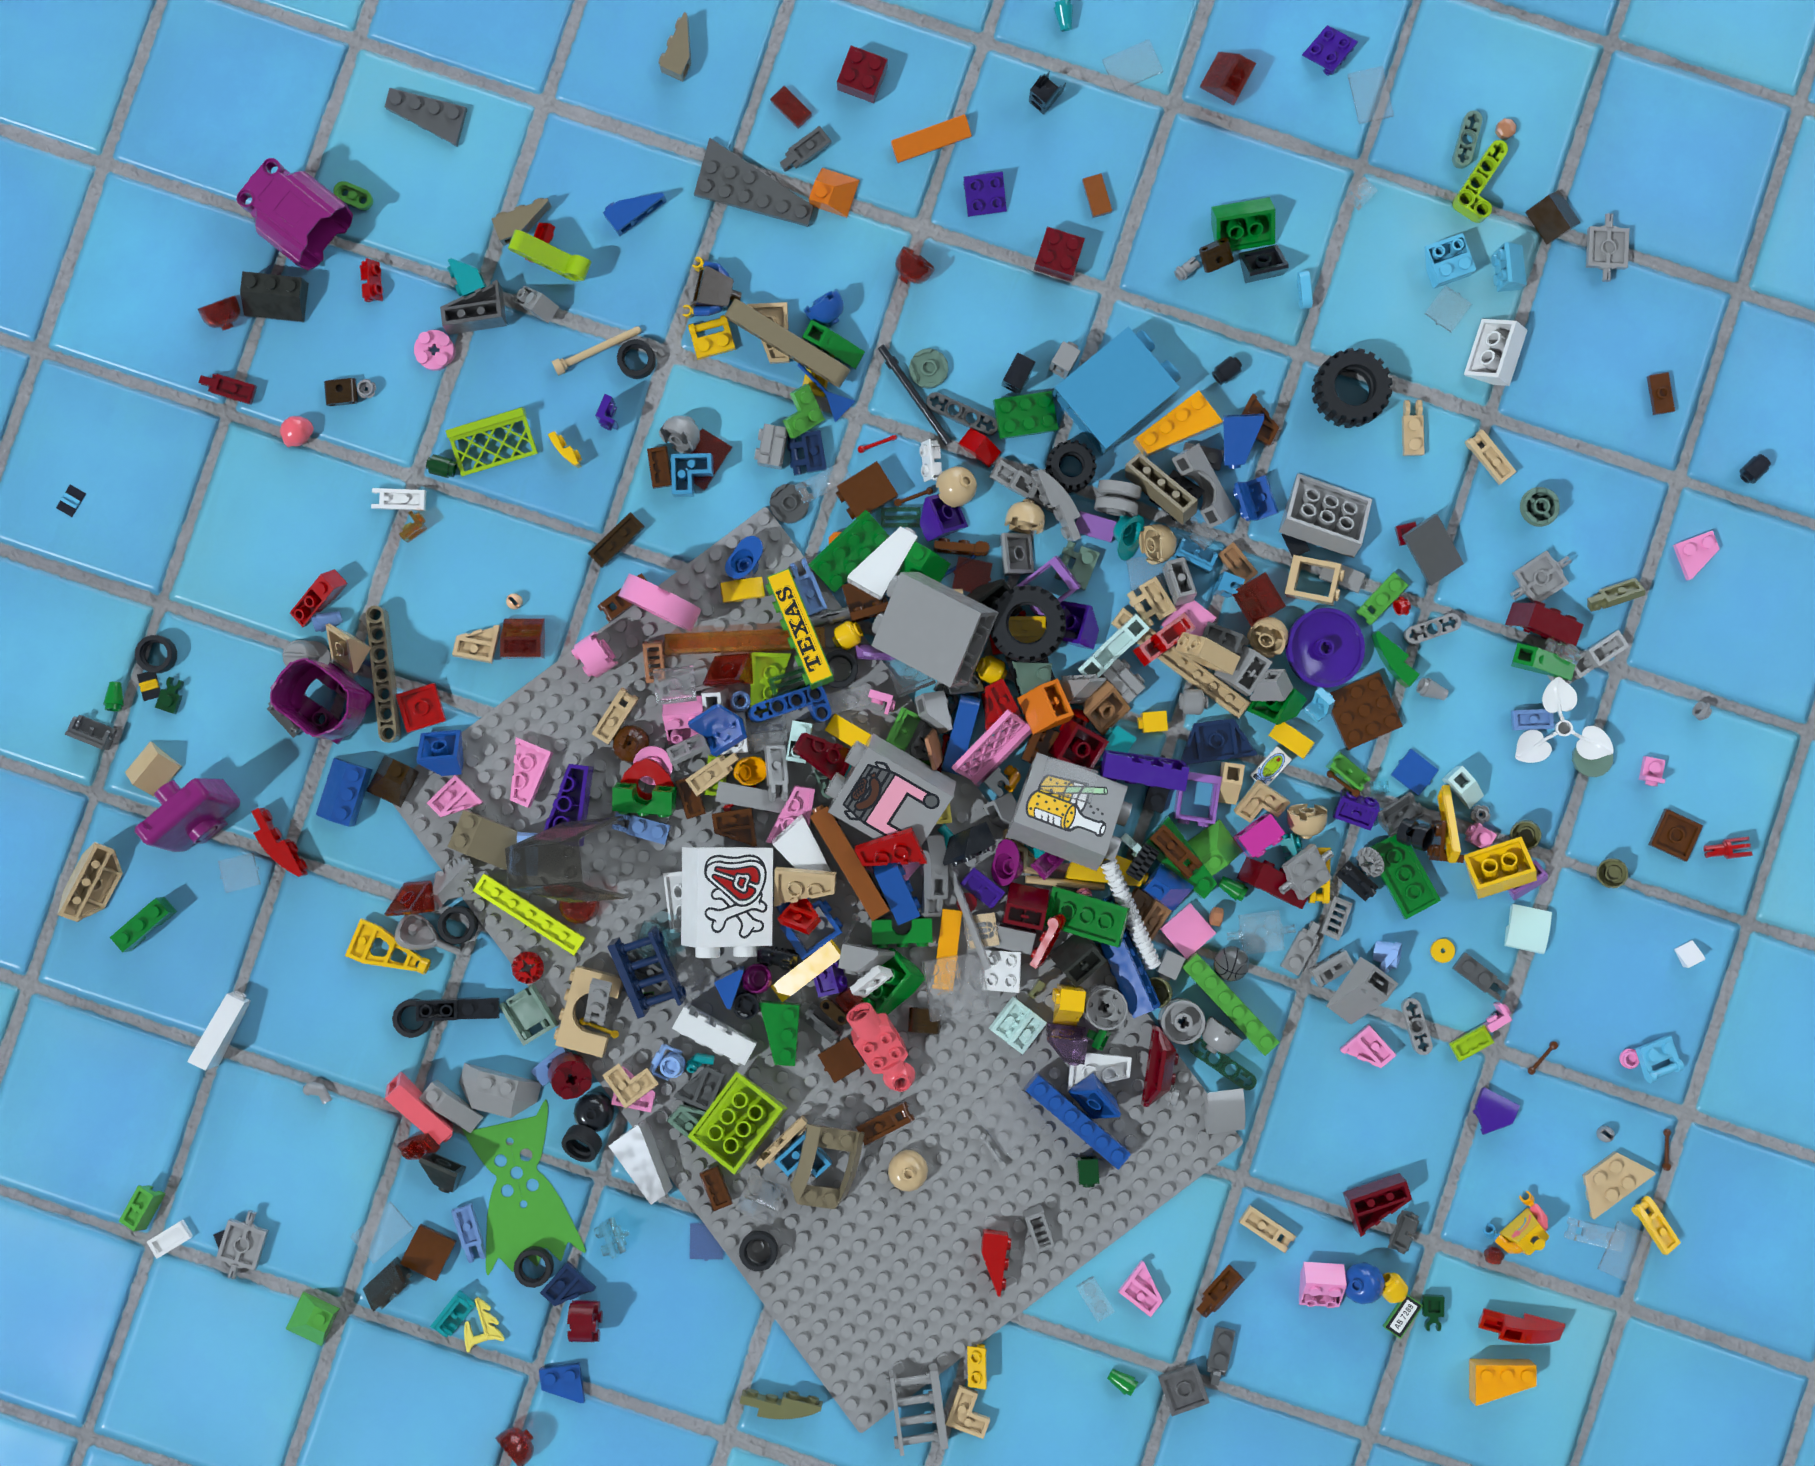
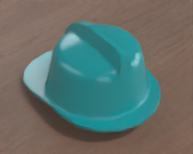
[1113,515,1144,561]

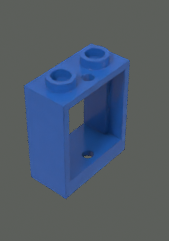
[780,899,843,960]

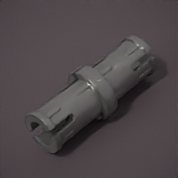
[809,606,851,628]

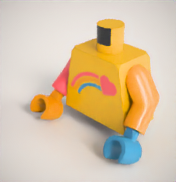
[1483,1191,1549,1255]

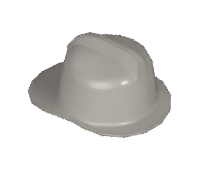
[282,640,331,667]

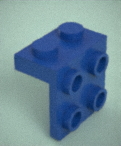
[1233,475,1279,521]
[688,704,747,757]

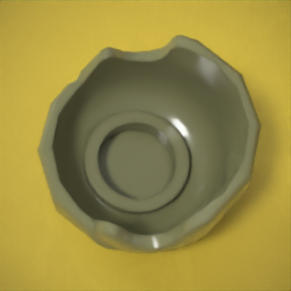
[1510,820,1541,850]
[1596,858,1628,888]
[1149,977,1173,1008]

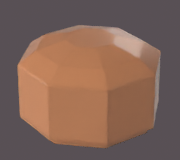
[1495,118,1516,140]
[1209,907,1224,927]

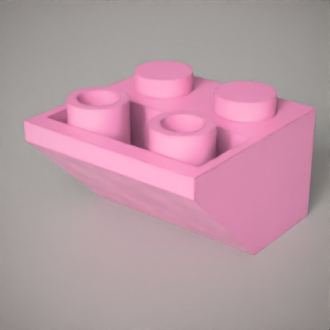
[662,696,708,745]
[1299,1262,1347,1308]

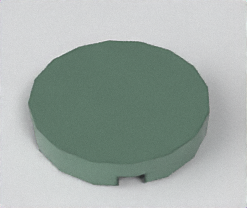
[909,348,948,389]
[1572,748,1613,777]

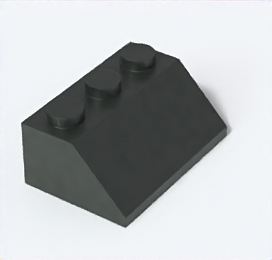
[240,271,309,322]

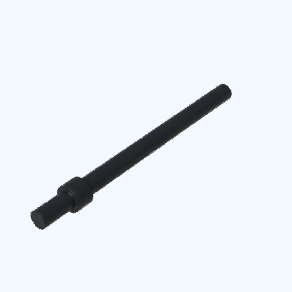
[878,344,952,446]

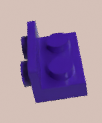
[595,394,619,431]
[1333,789,1380,831]
[814,959,848,998]

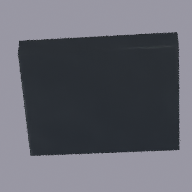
[1239,245,1289,283]

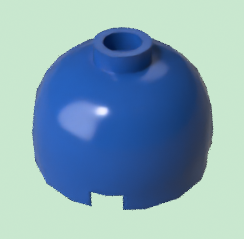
[803,289,844,327]
[1345,1262,1385,1304]

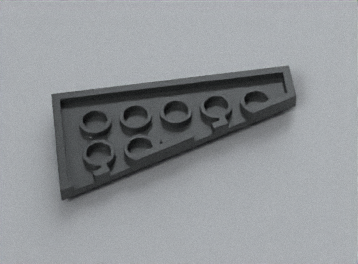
[694,138,814,227]

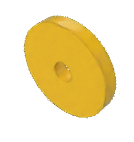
[1430,939,1455,963]

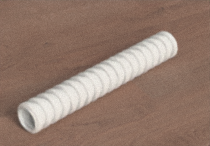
[1100,858,1161,970]

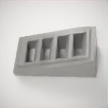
[1318,896,1353,941]
[1023,1205,1056,1253]

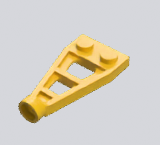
[345,918,431,975]

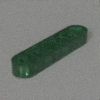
[1188,1038,1257,1090]

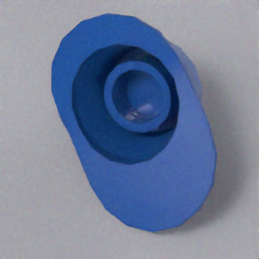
[725,536,763,579]

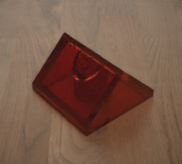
[703,653,753,687]
[384,880,435,916]

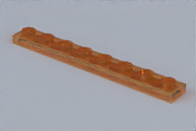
[664,627,825,655]

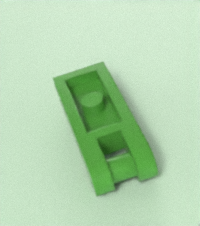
[1355,572,1409,625]

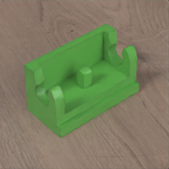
[885,707,921,752]
[1325,751,1371,792]
[119,1185,165,1231]

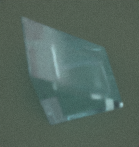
[1370,781,1389,794]

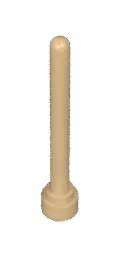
[551,326,641,376]

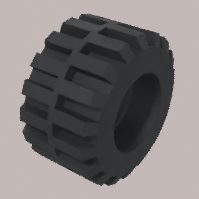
[1045,440,1097,493]

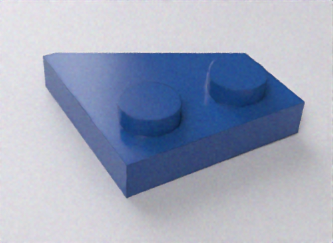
[539,1362,585,1403]

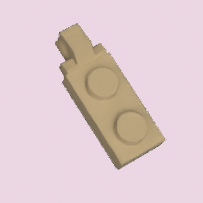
[686,753,740,796]

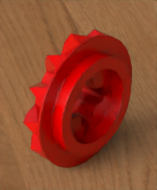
[511,952,544,984]

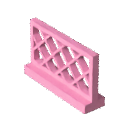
[951,709,1032,787]

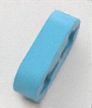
[1297,271,1313,309]

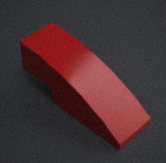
[1133,612,1196,667]

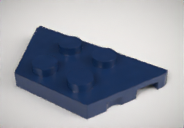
[1181,718,1257,765]

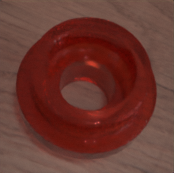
[1484,1247,1505,1264]

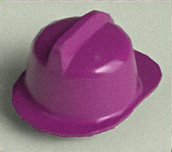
[991,839,1023,886]

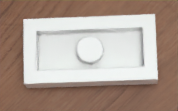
[850,965,893,998]

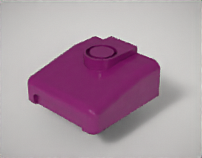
[134,778,240,852]

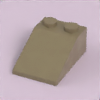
[447,810,519,870]

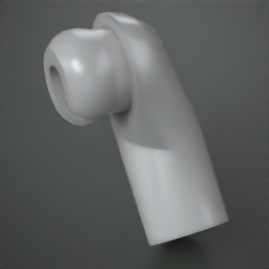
[303,1082,332,1105]

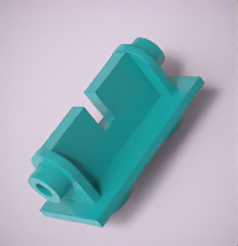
[1280,832,1302,862]

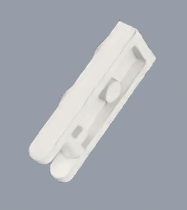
[371,488,427,511]

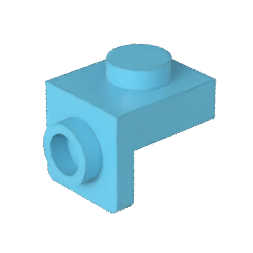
[1304,688,1335,723]

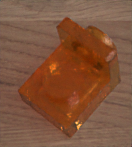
[399,510,427,542]

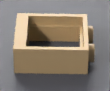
[1285,555,1345,606]
[1175,632,1240,675]

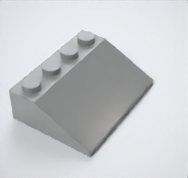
[1279,473,1372,558]

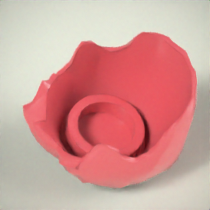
[280,416,314,448]

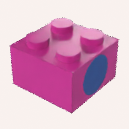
[1233,814,1286,858]

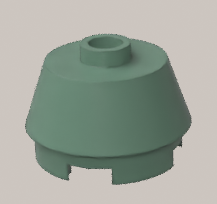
[1520,487,1560,527]

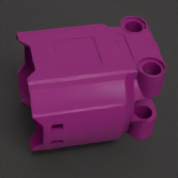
[236,158,353,270]
[270,658,375,744]

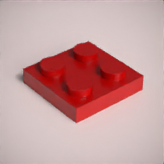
[396,683,447,733]

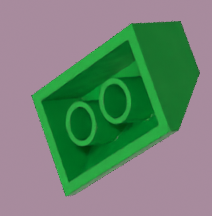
[1211,197,1275,251]

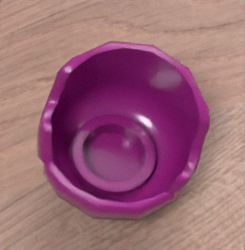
[742,964,772,994]

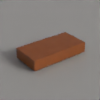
[1082,173,1112,218]

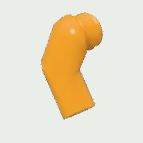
[1004,765,1021,792]

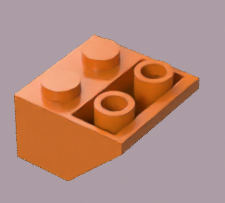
[1017,679,1074,735]

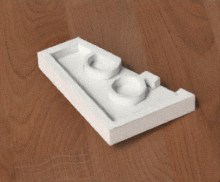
[1067,1050,1132,1091]

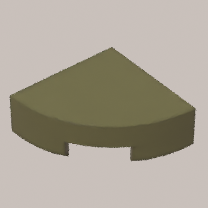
[1028,979,1045,999]

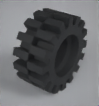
[1126,843,1159,882]

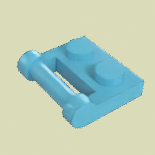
[1635,1036,1684,1084]

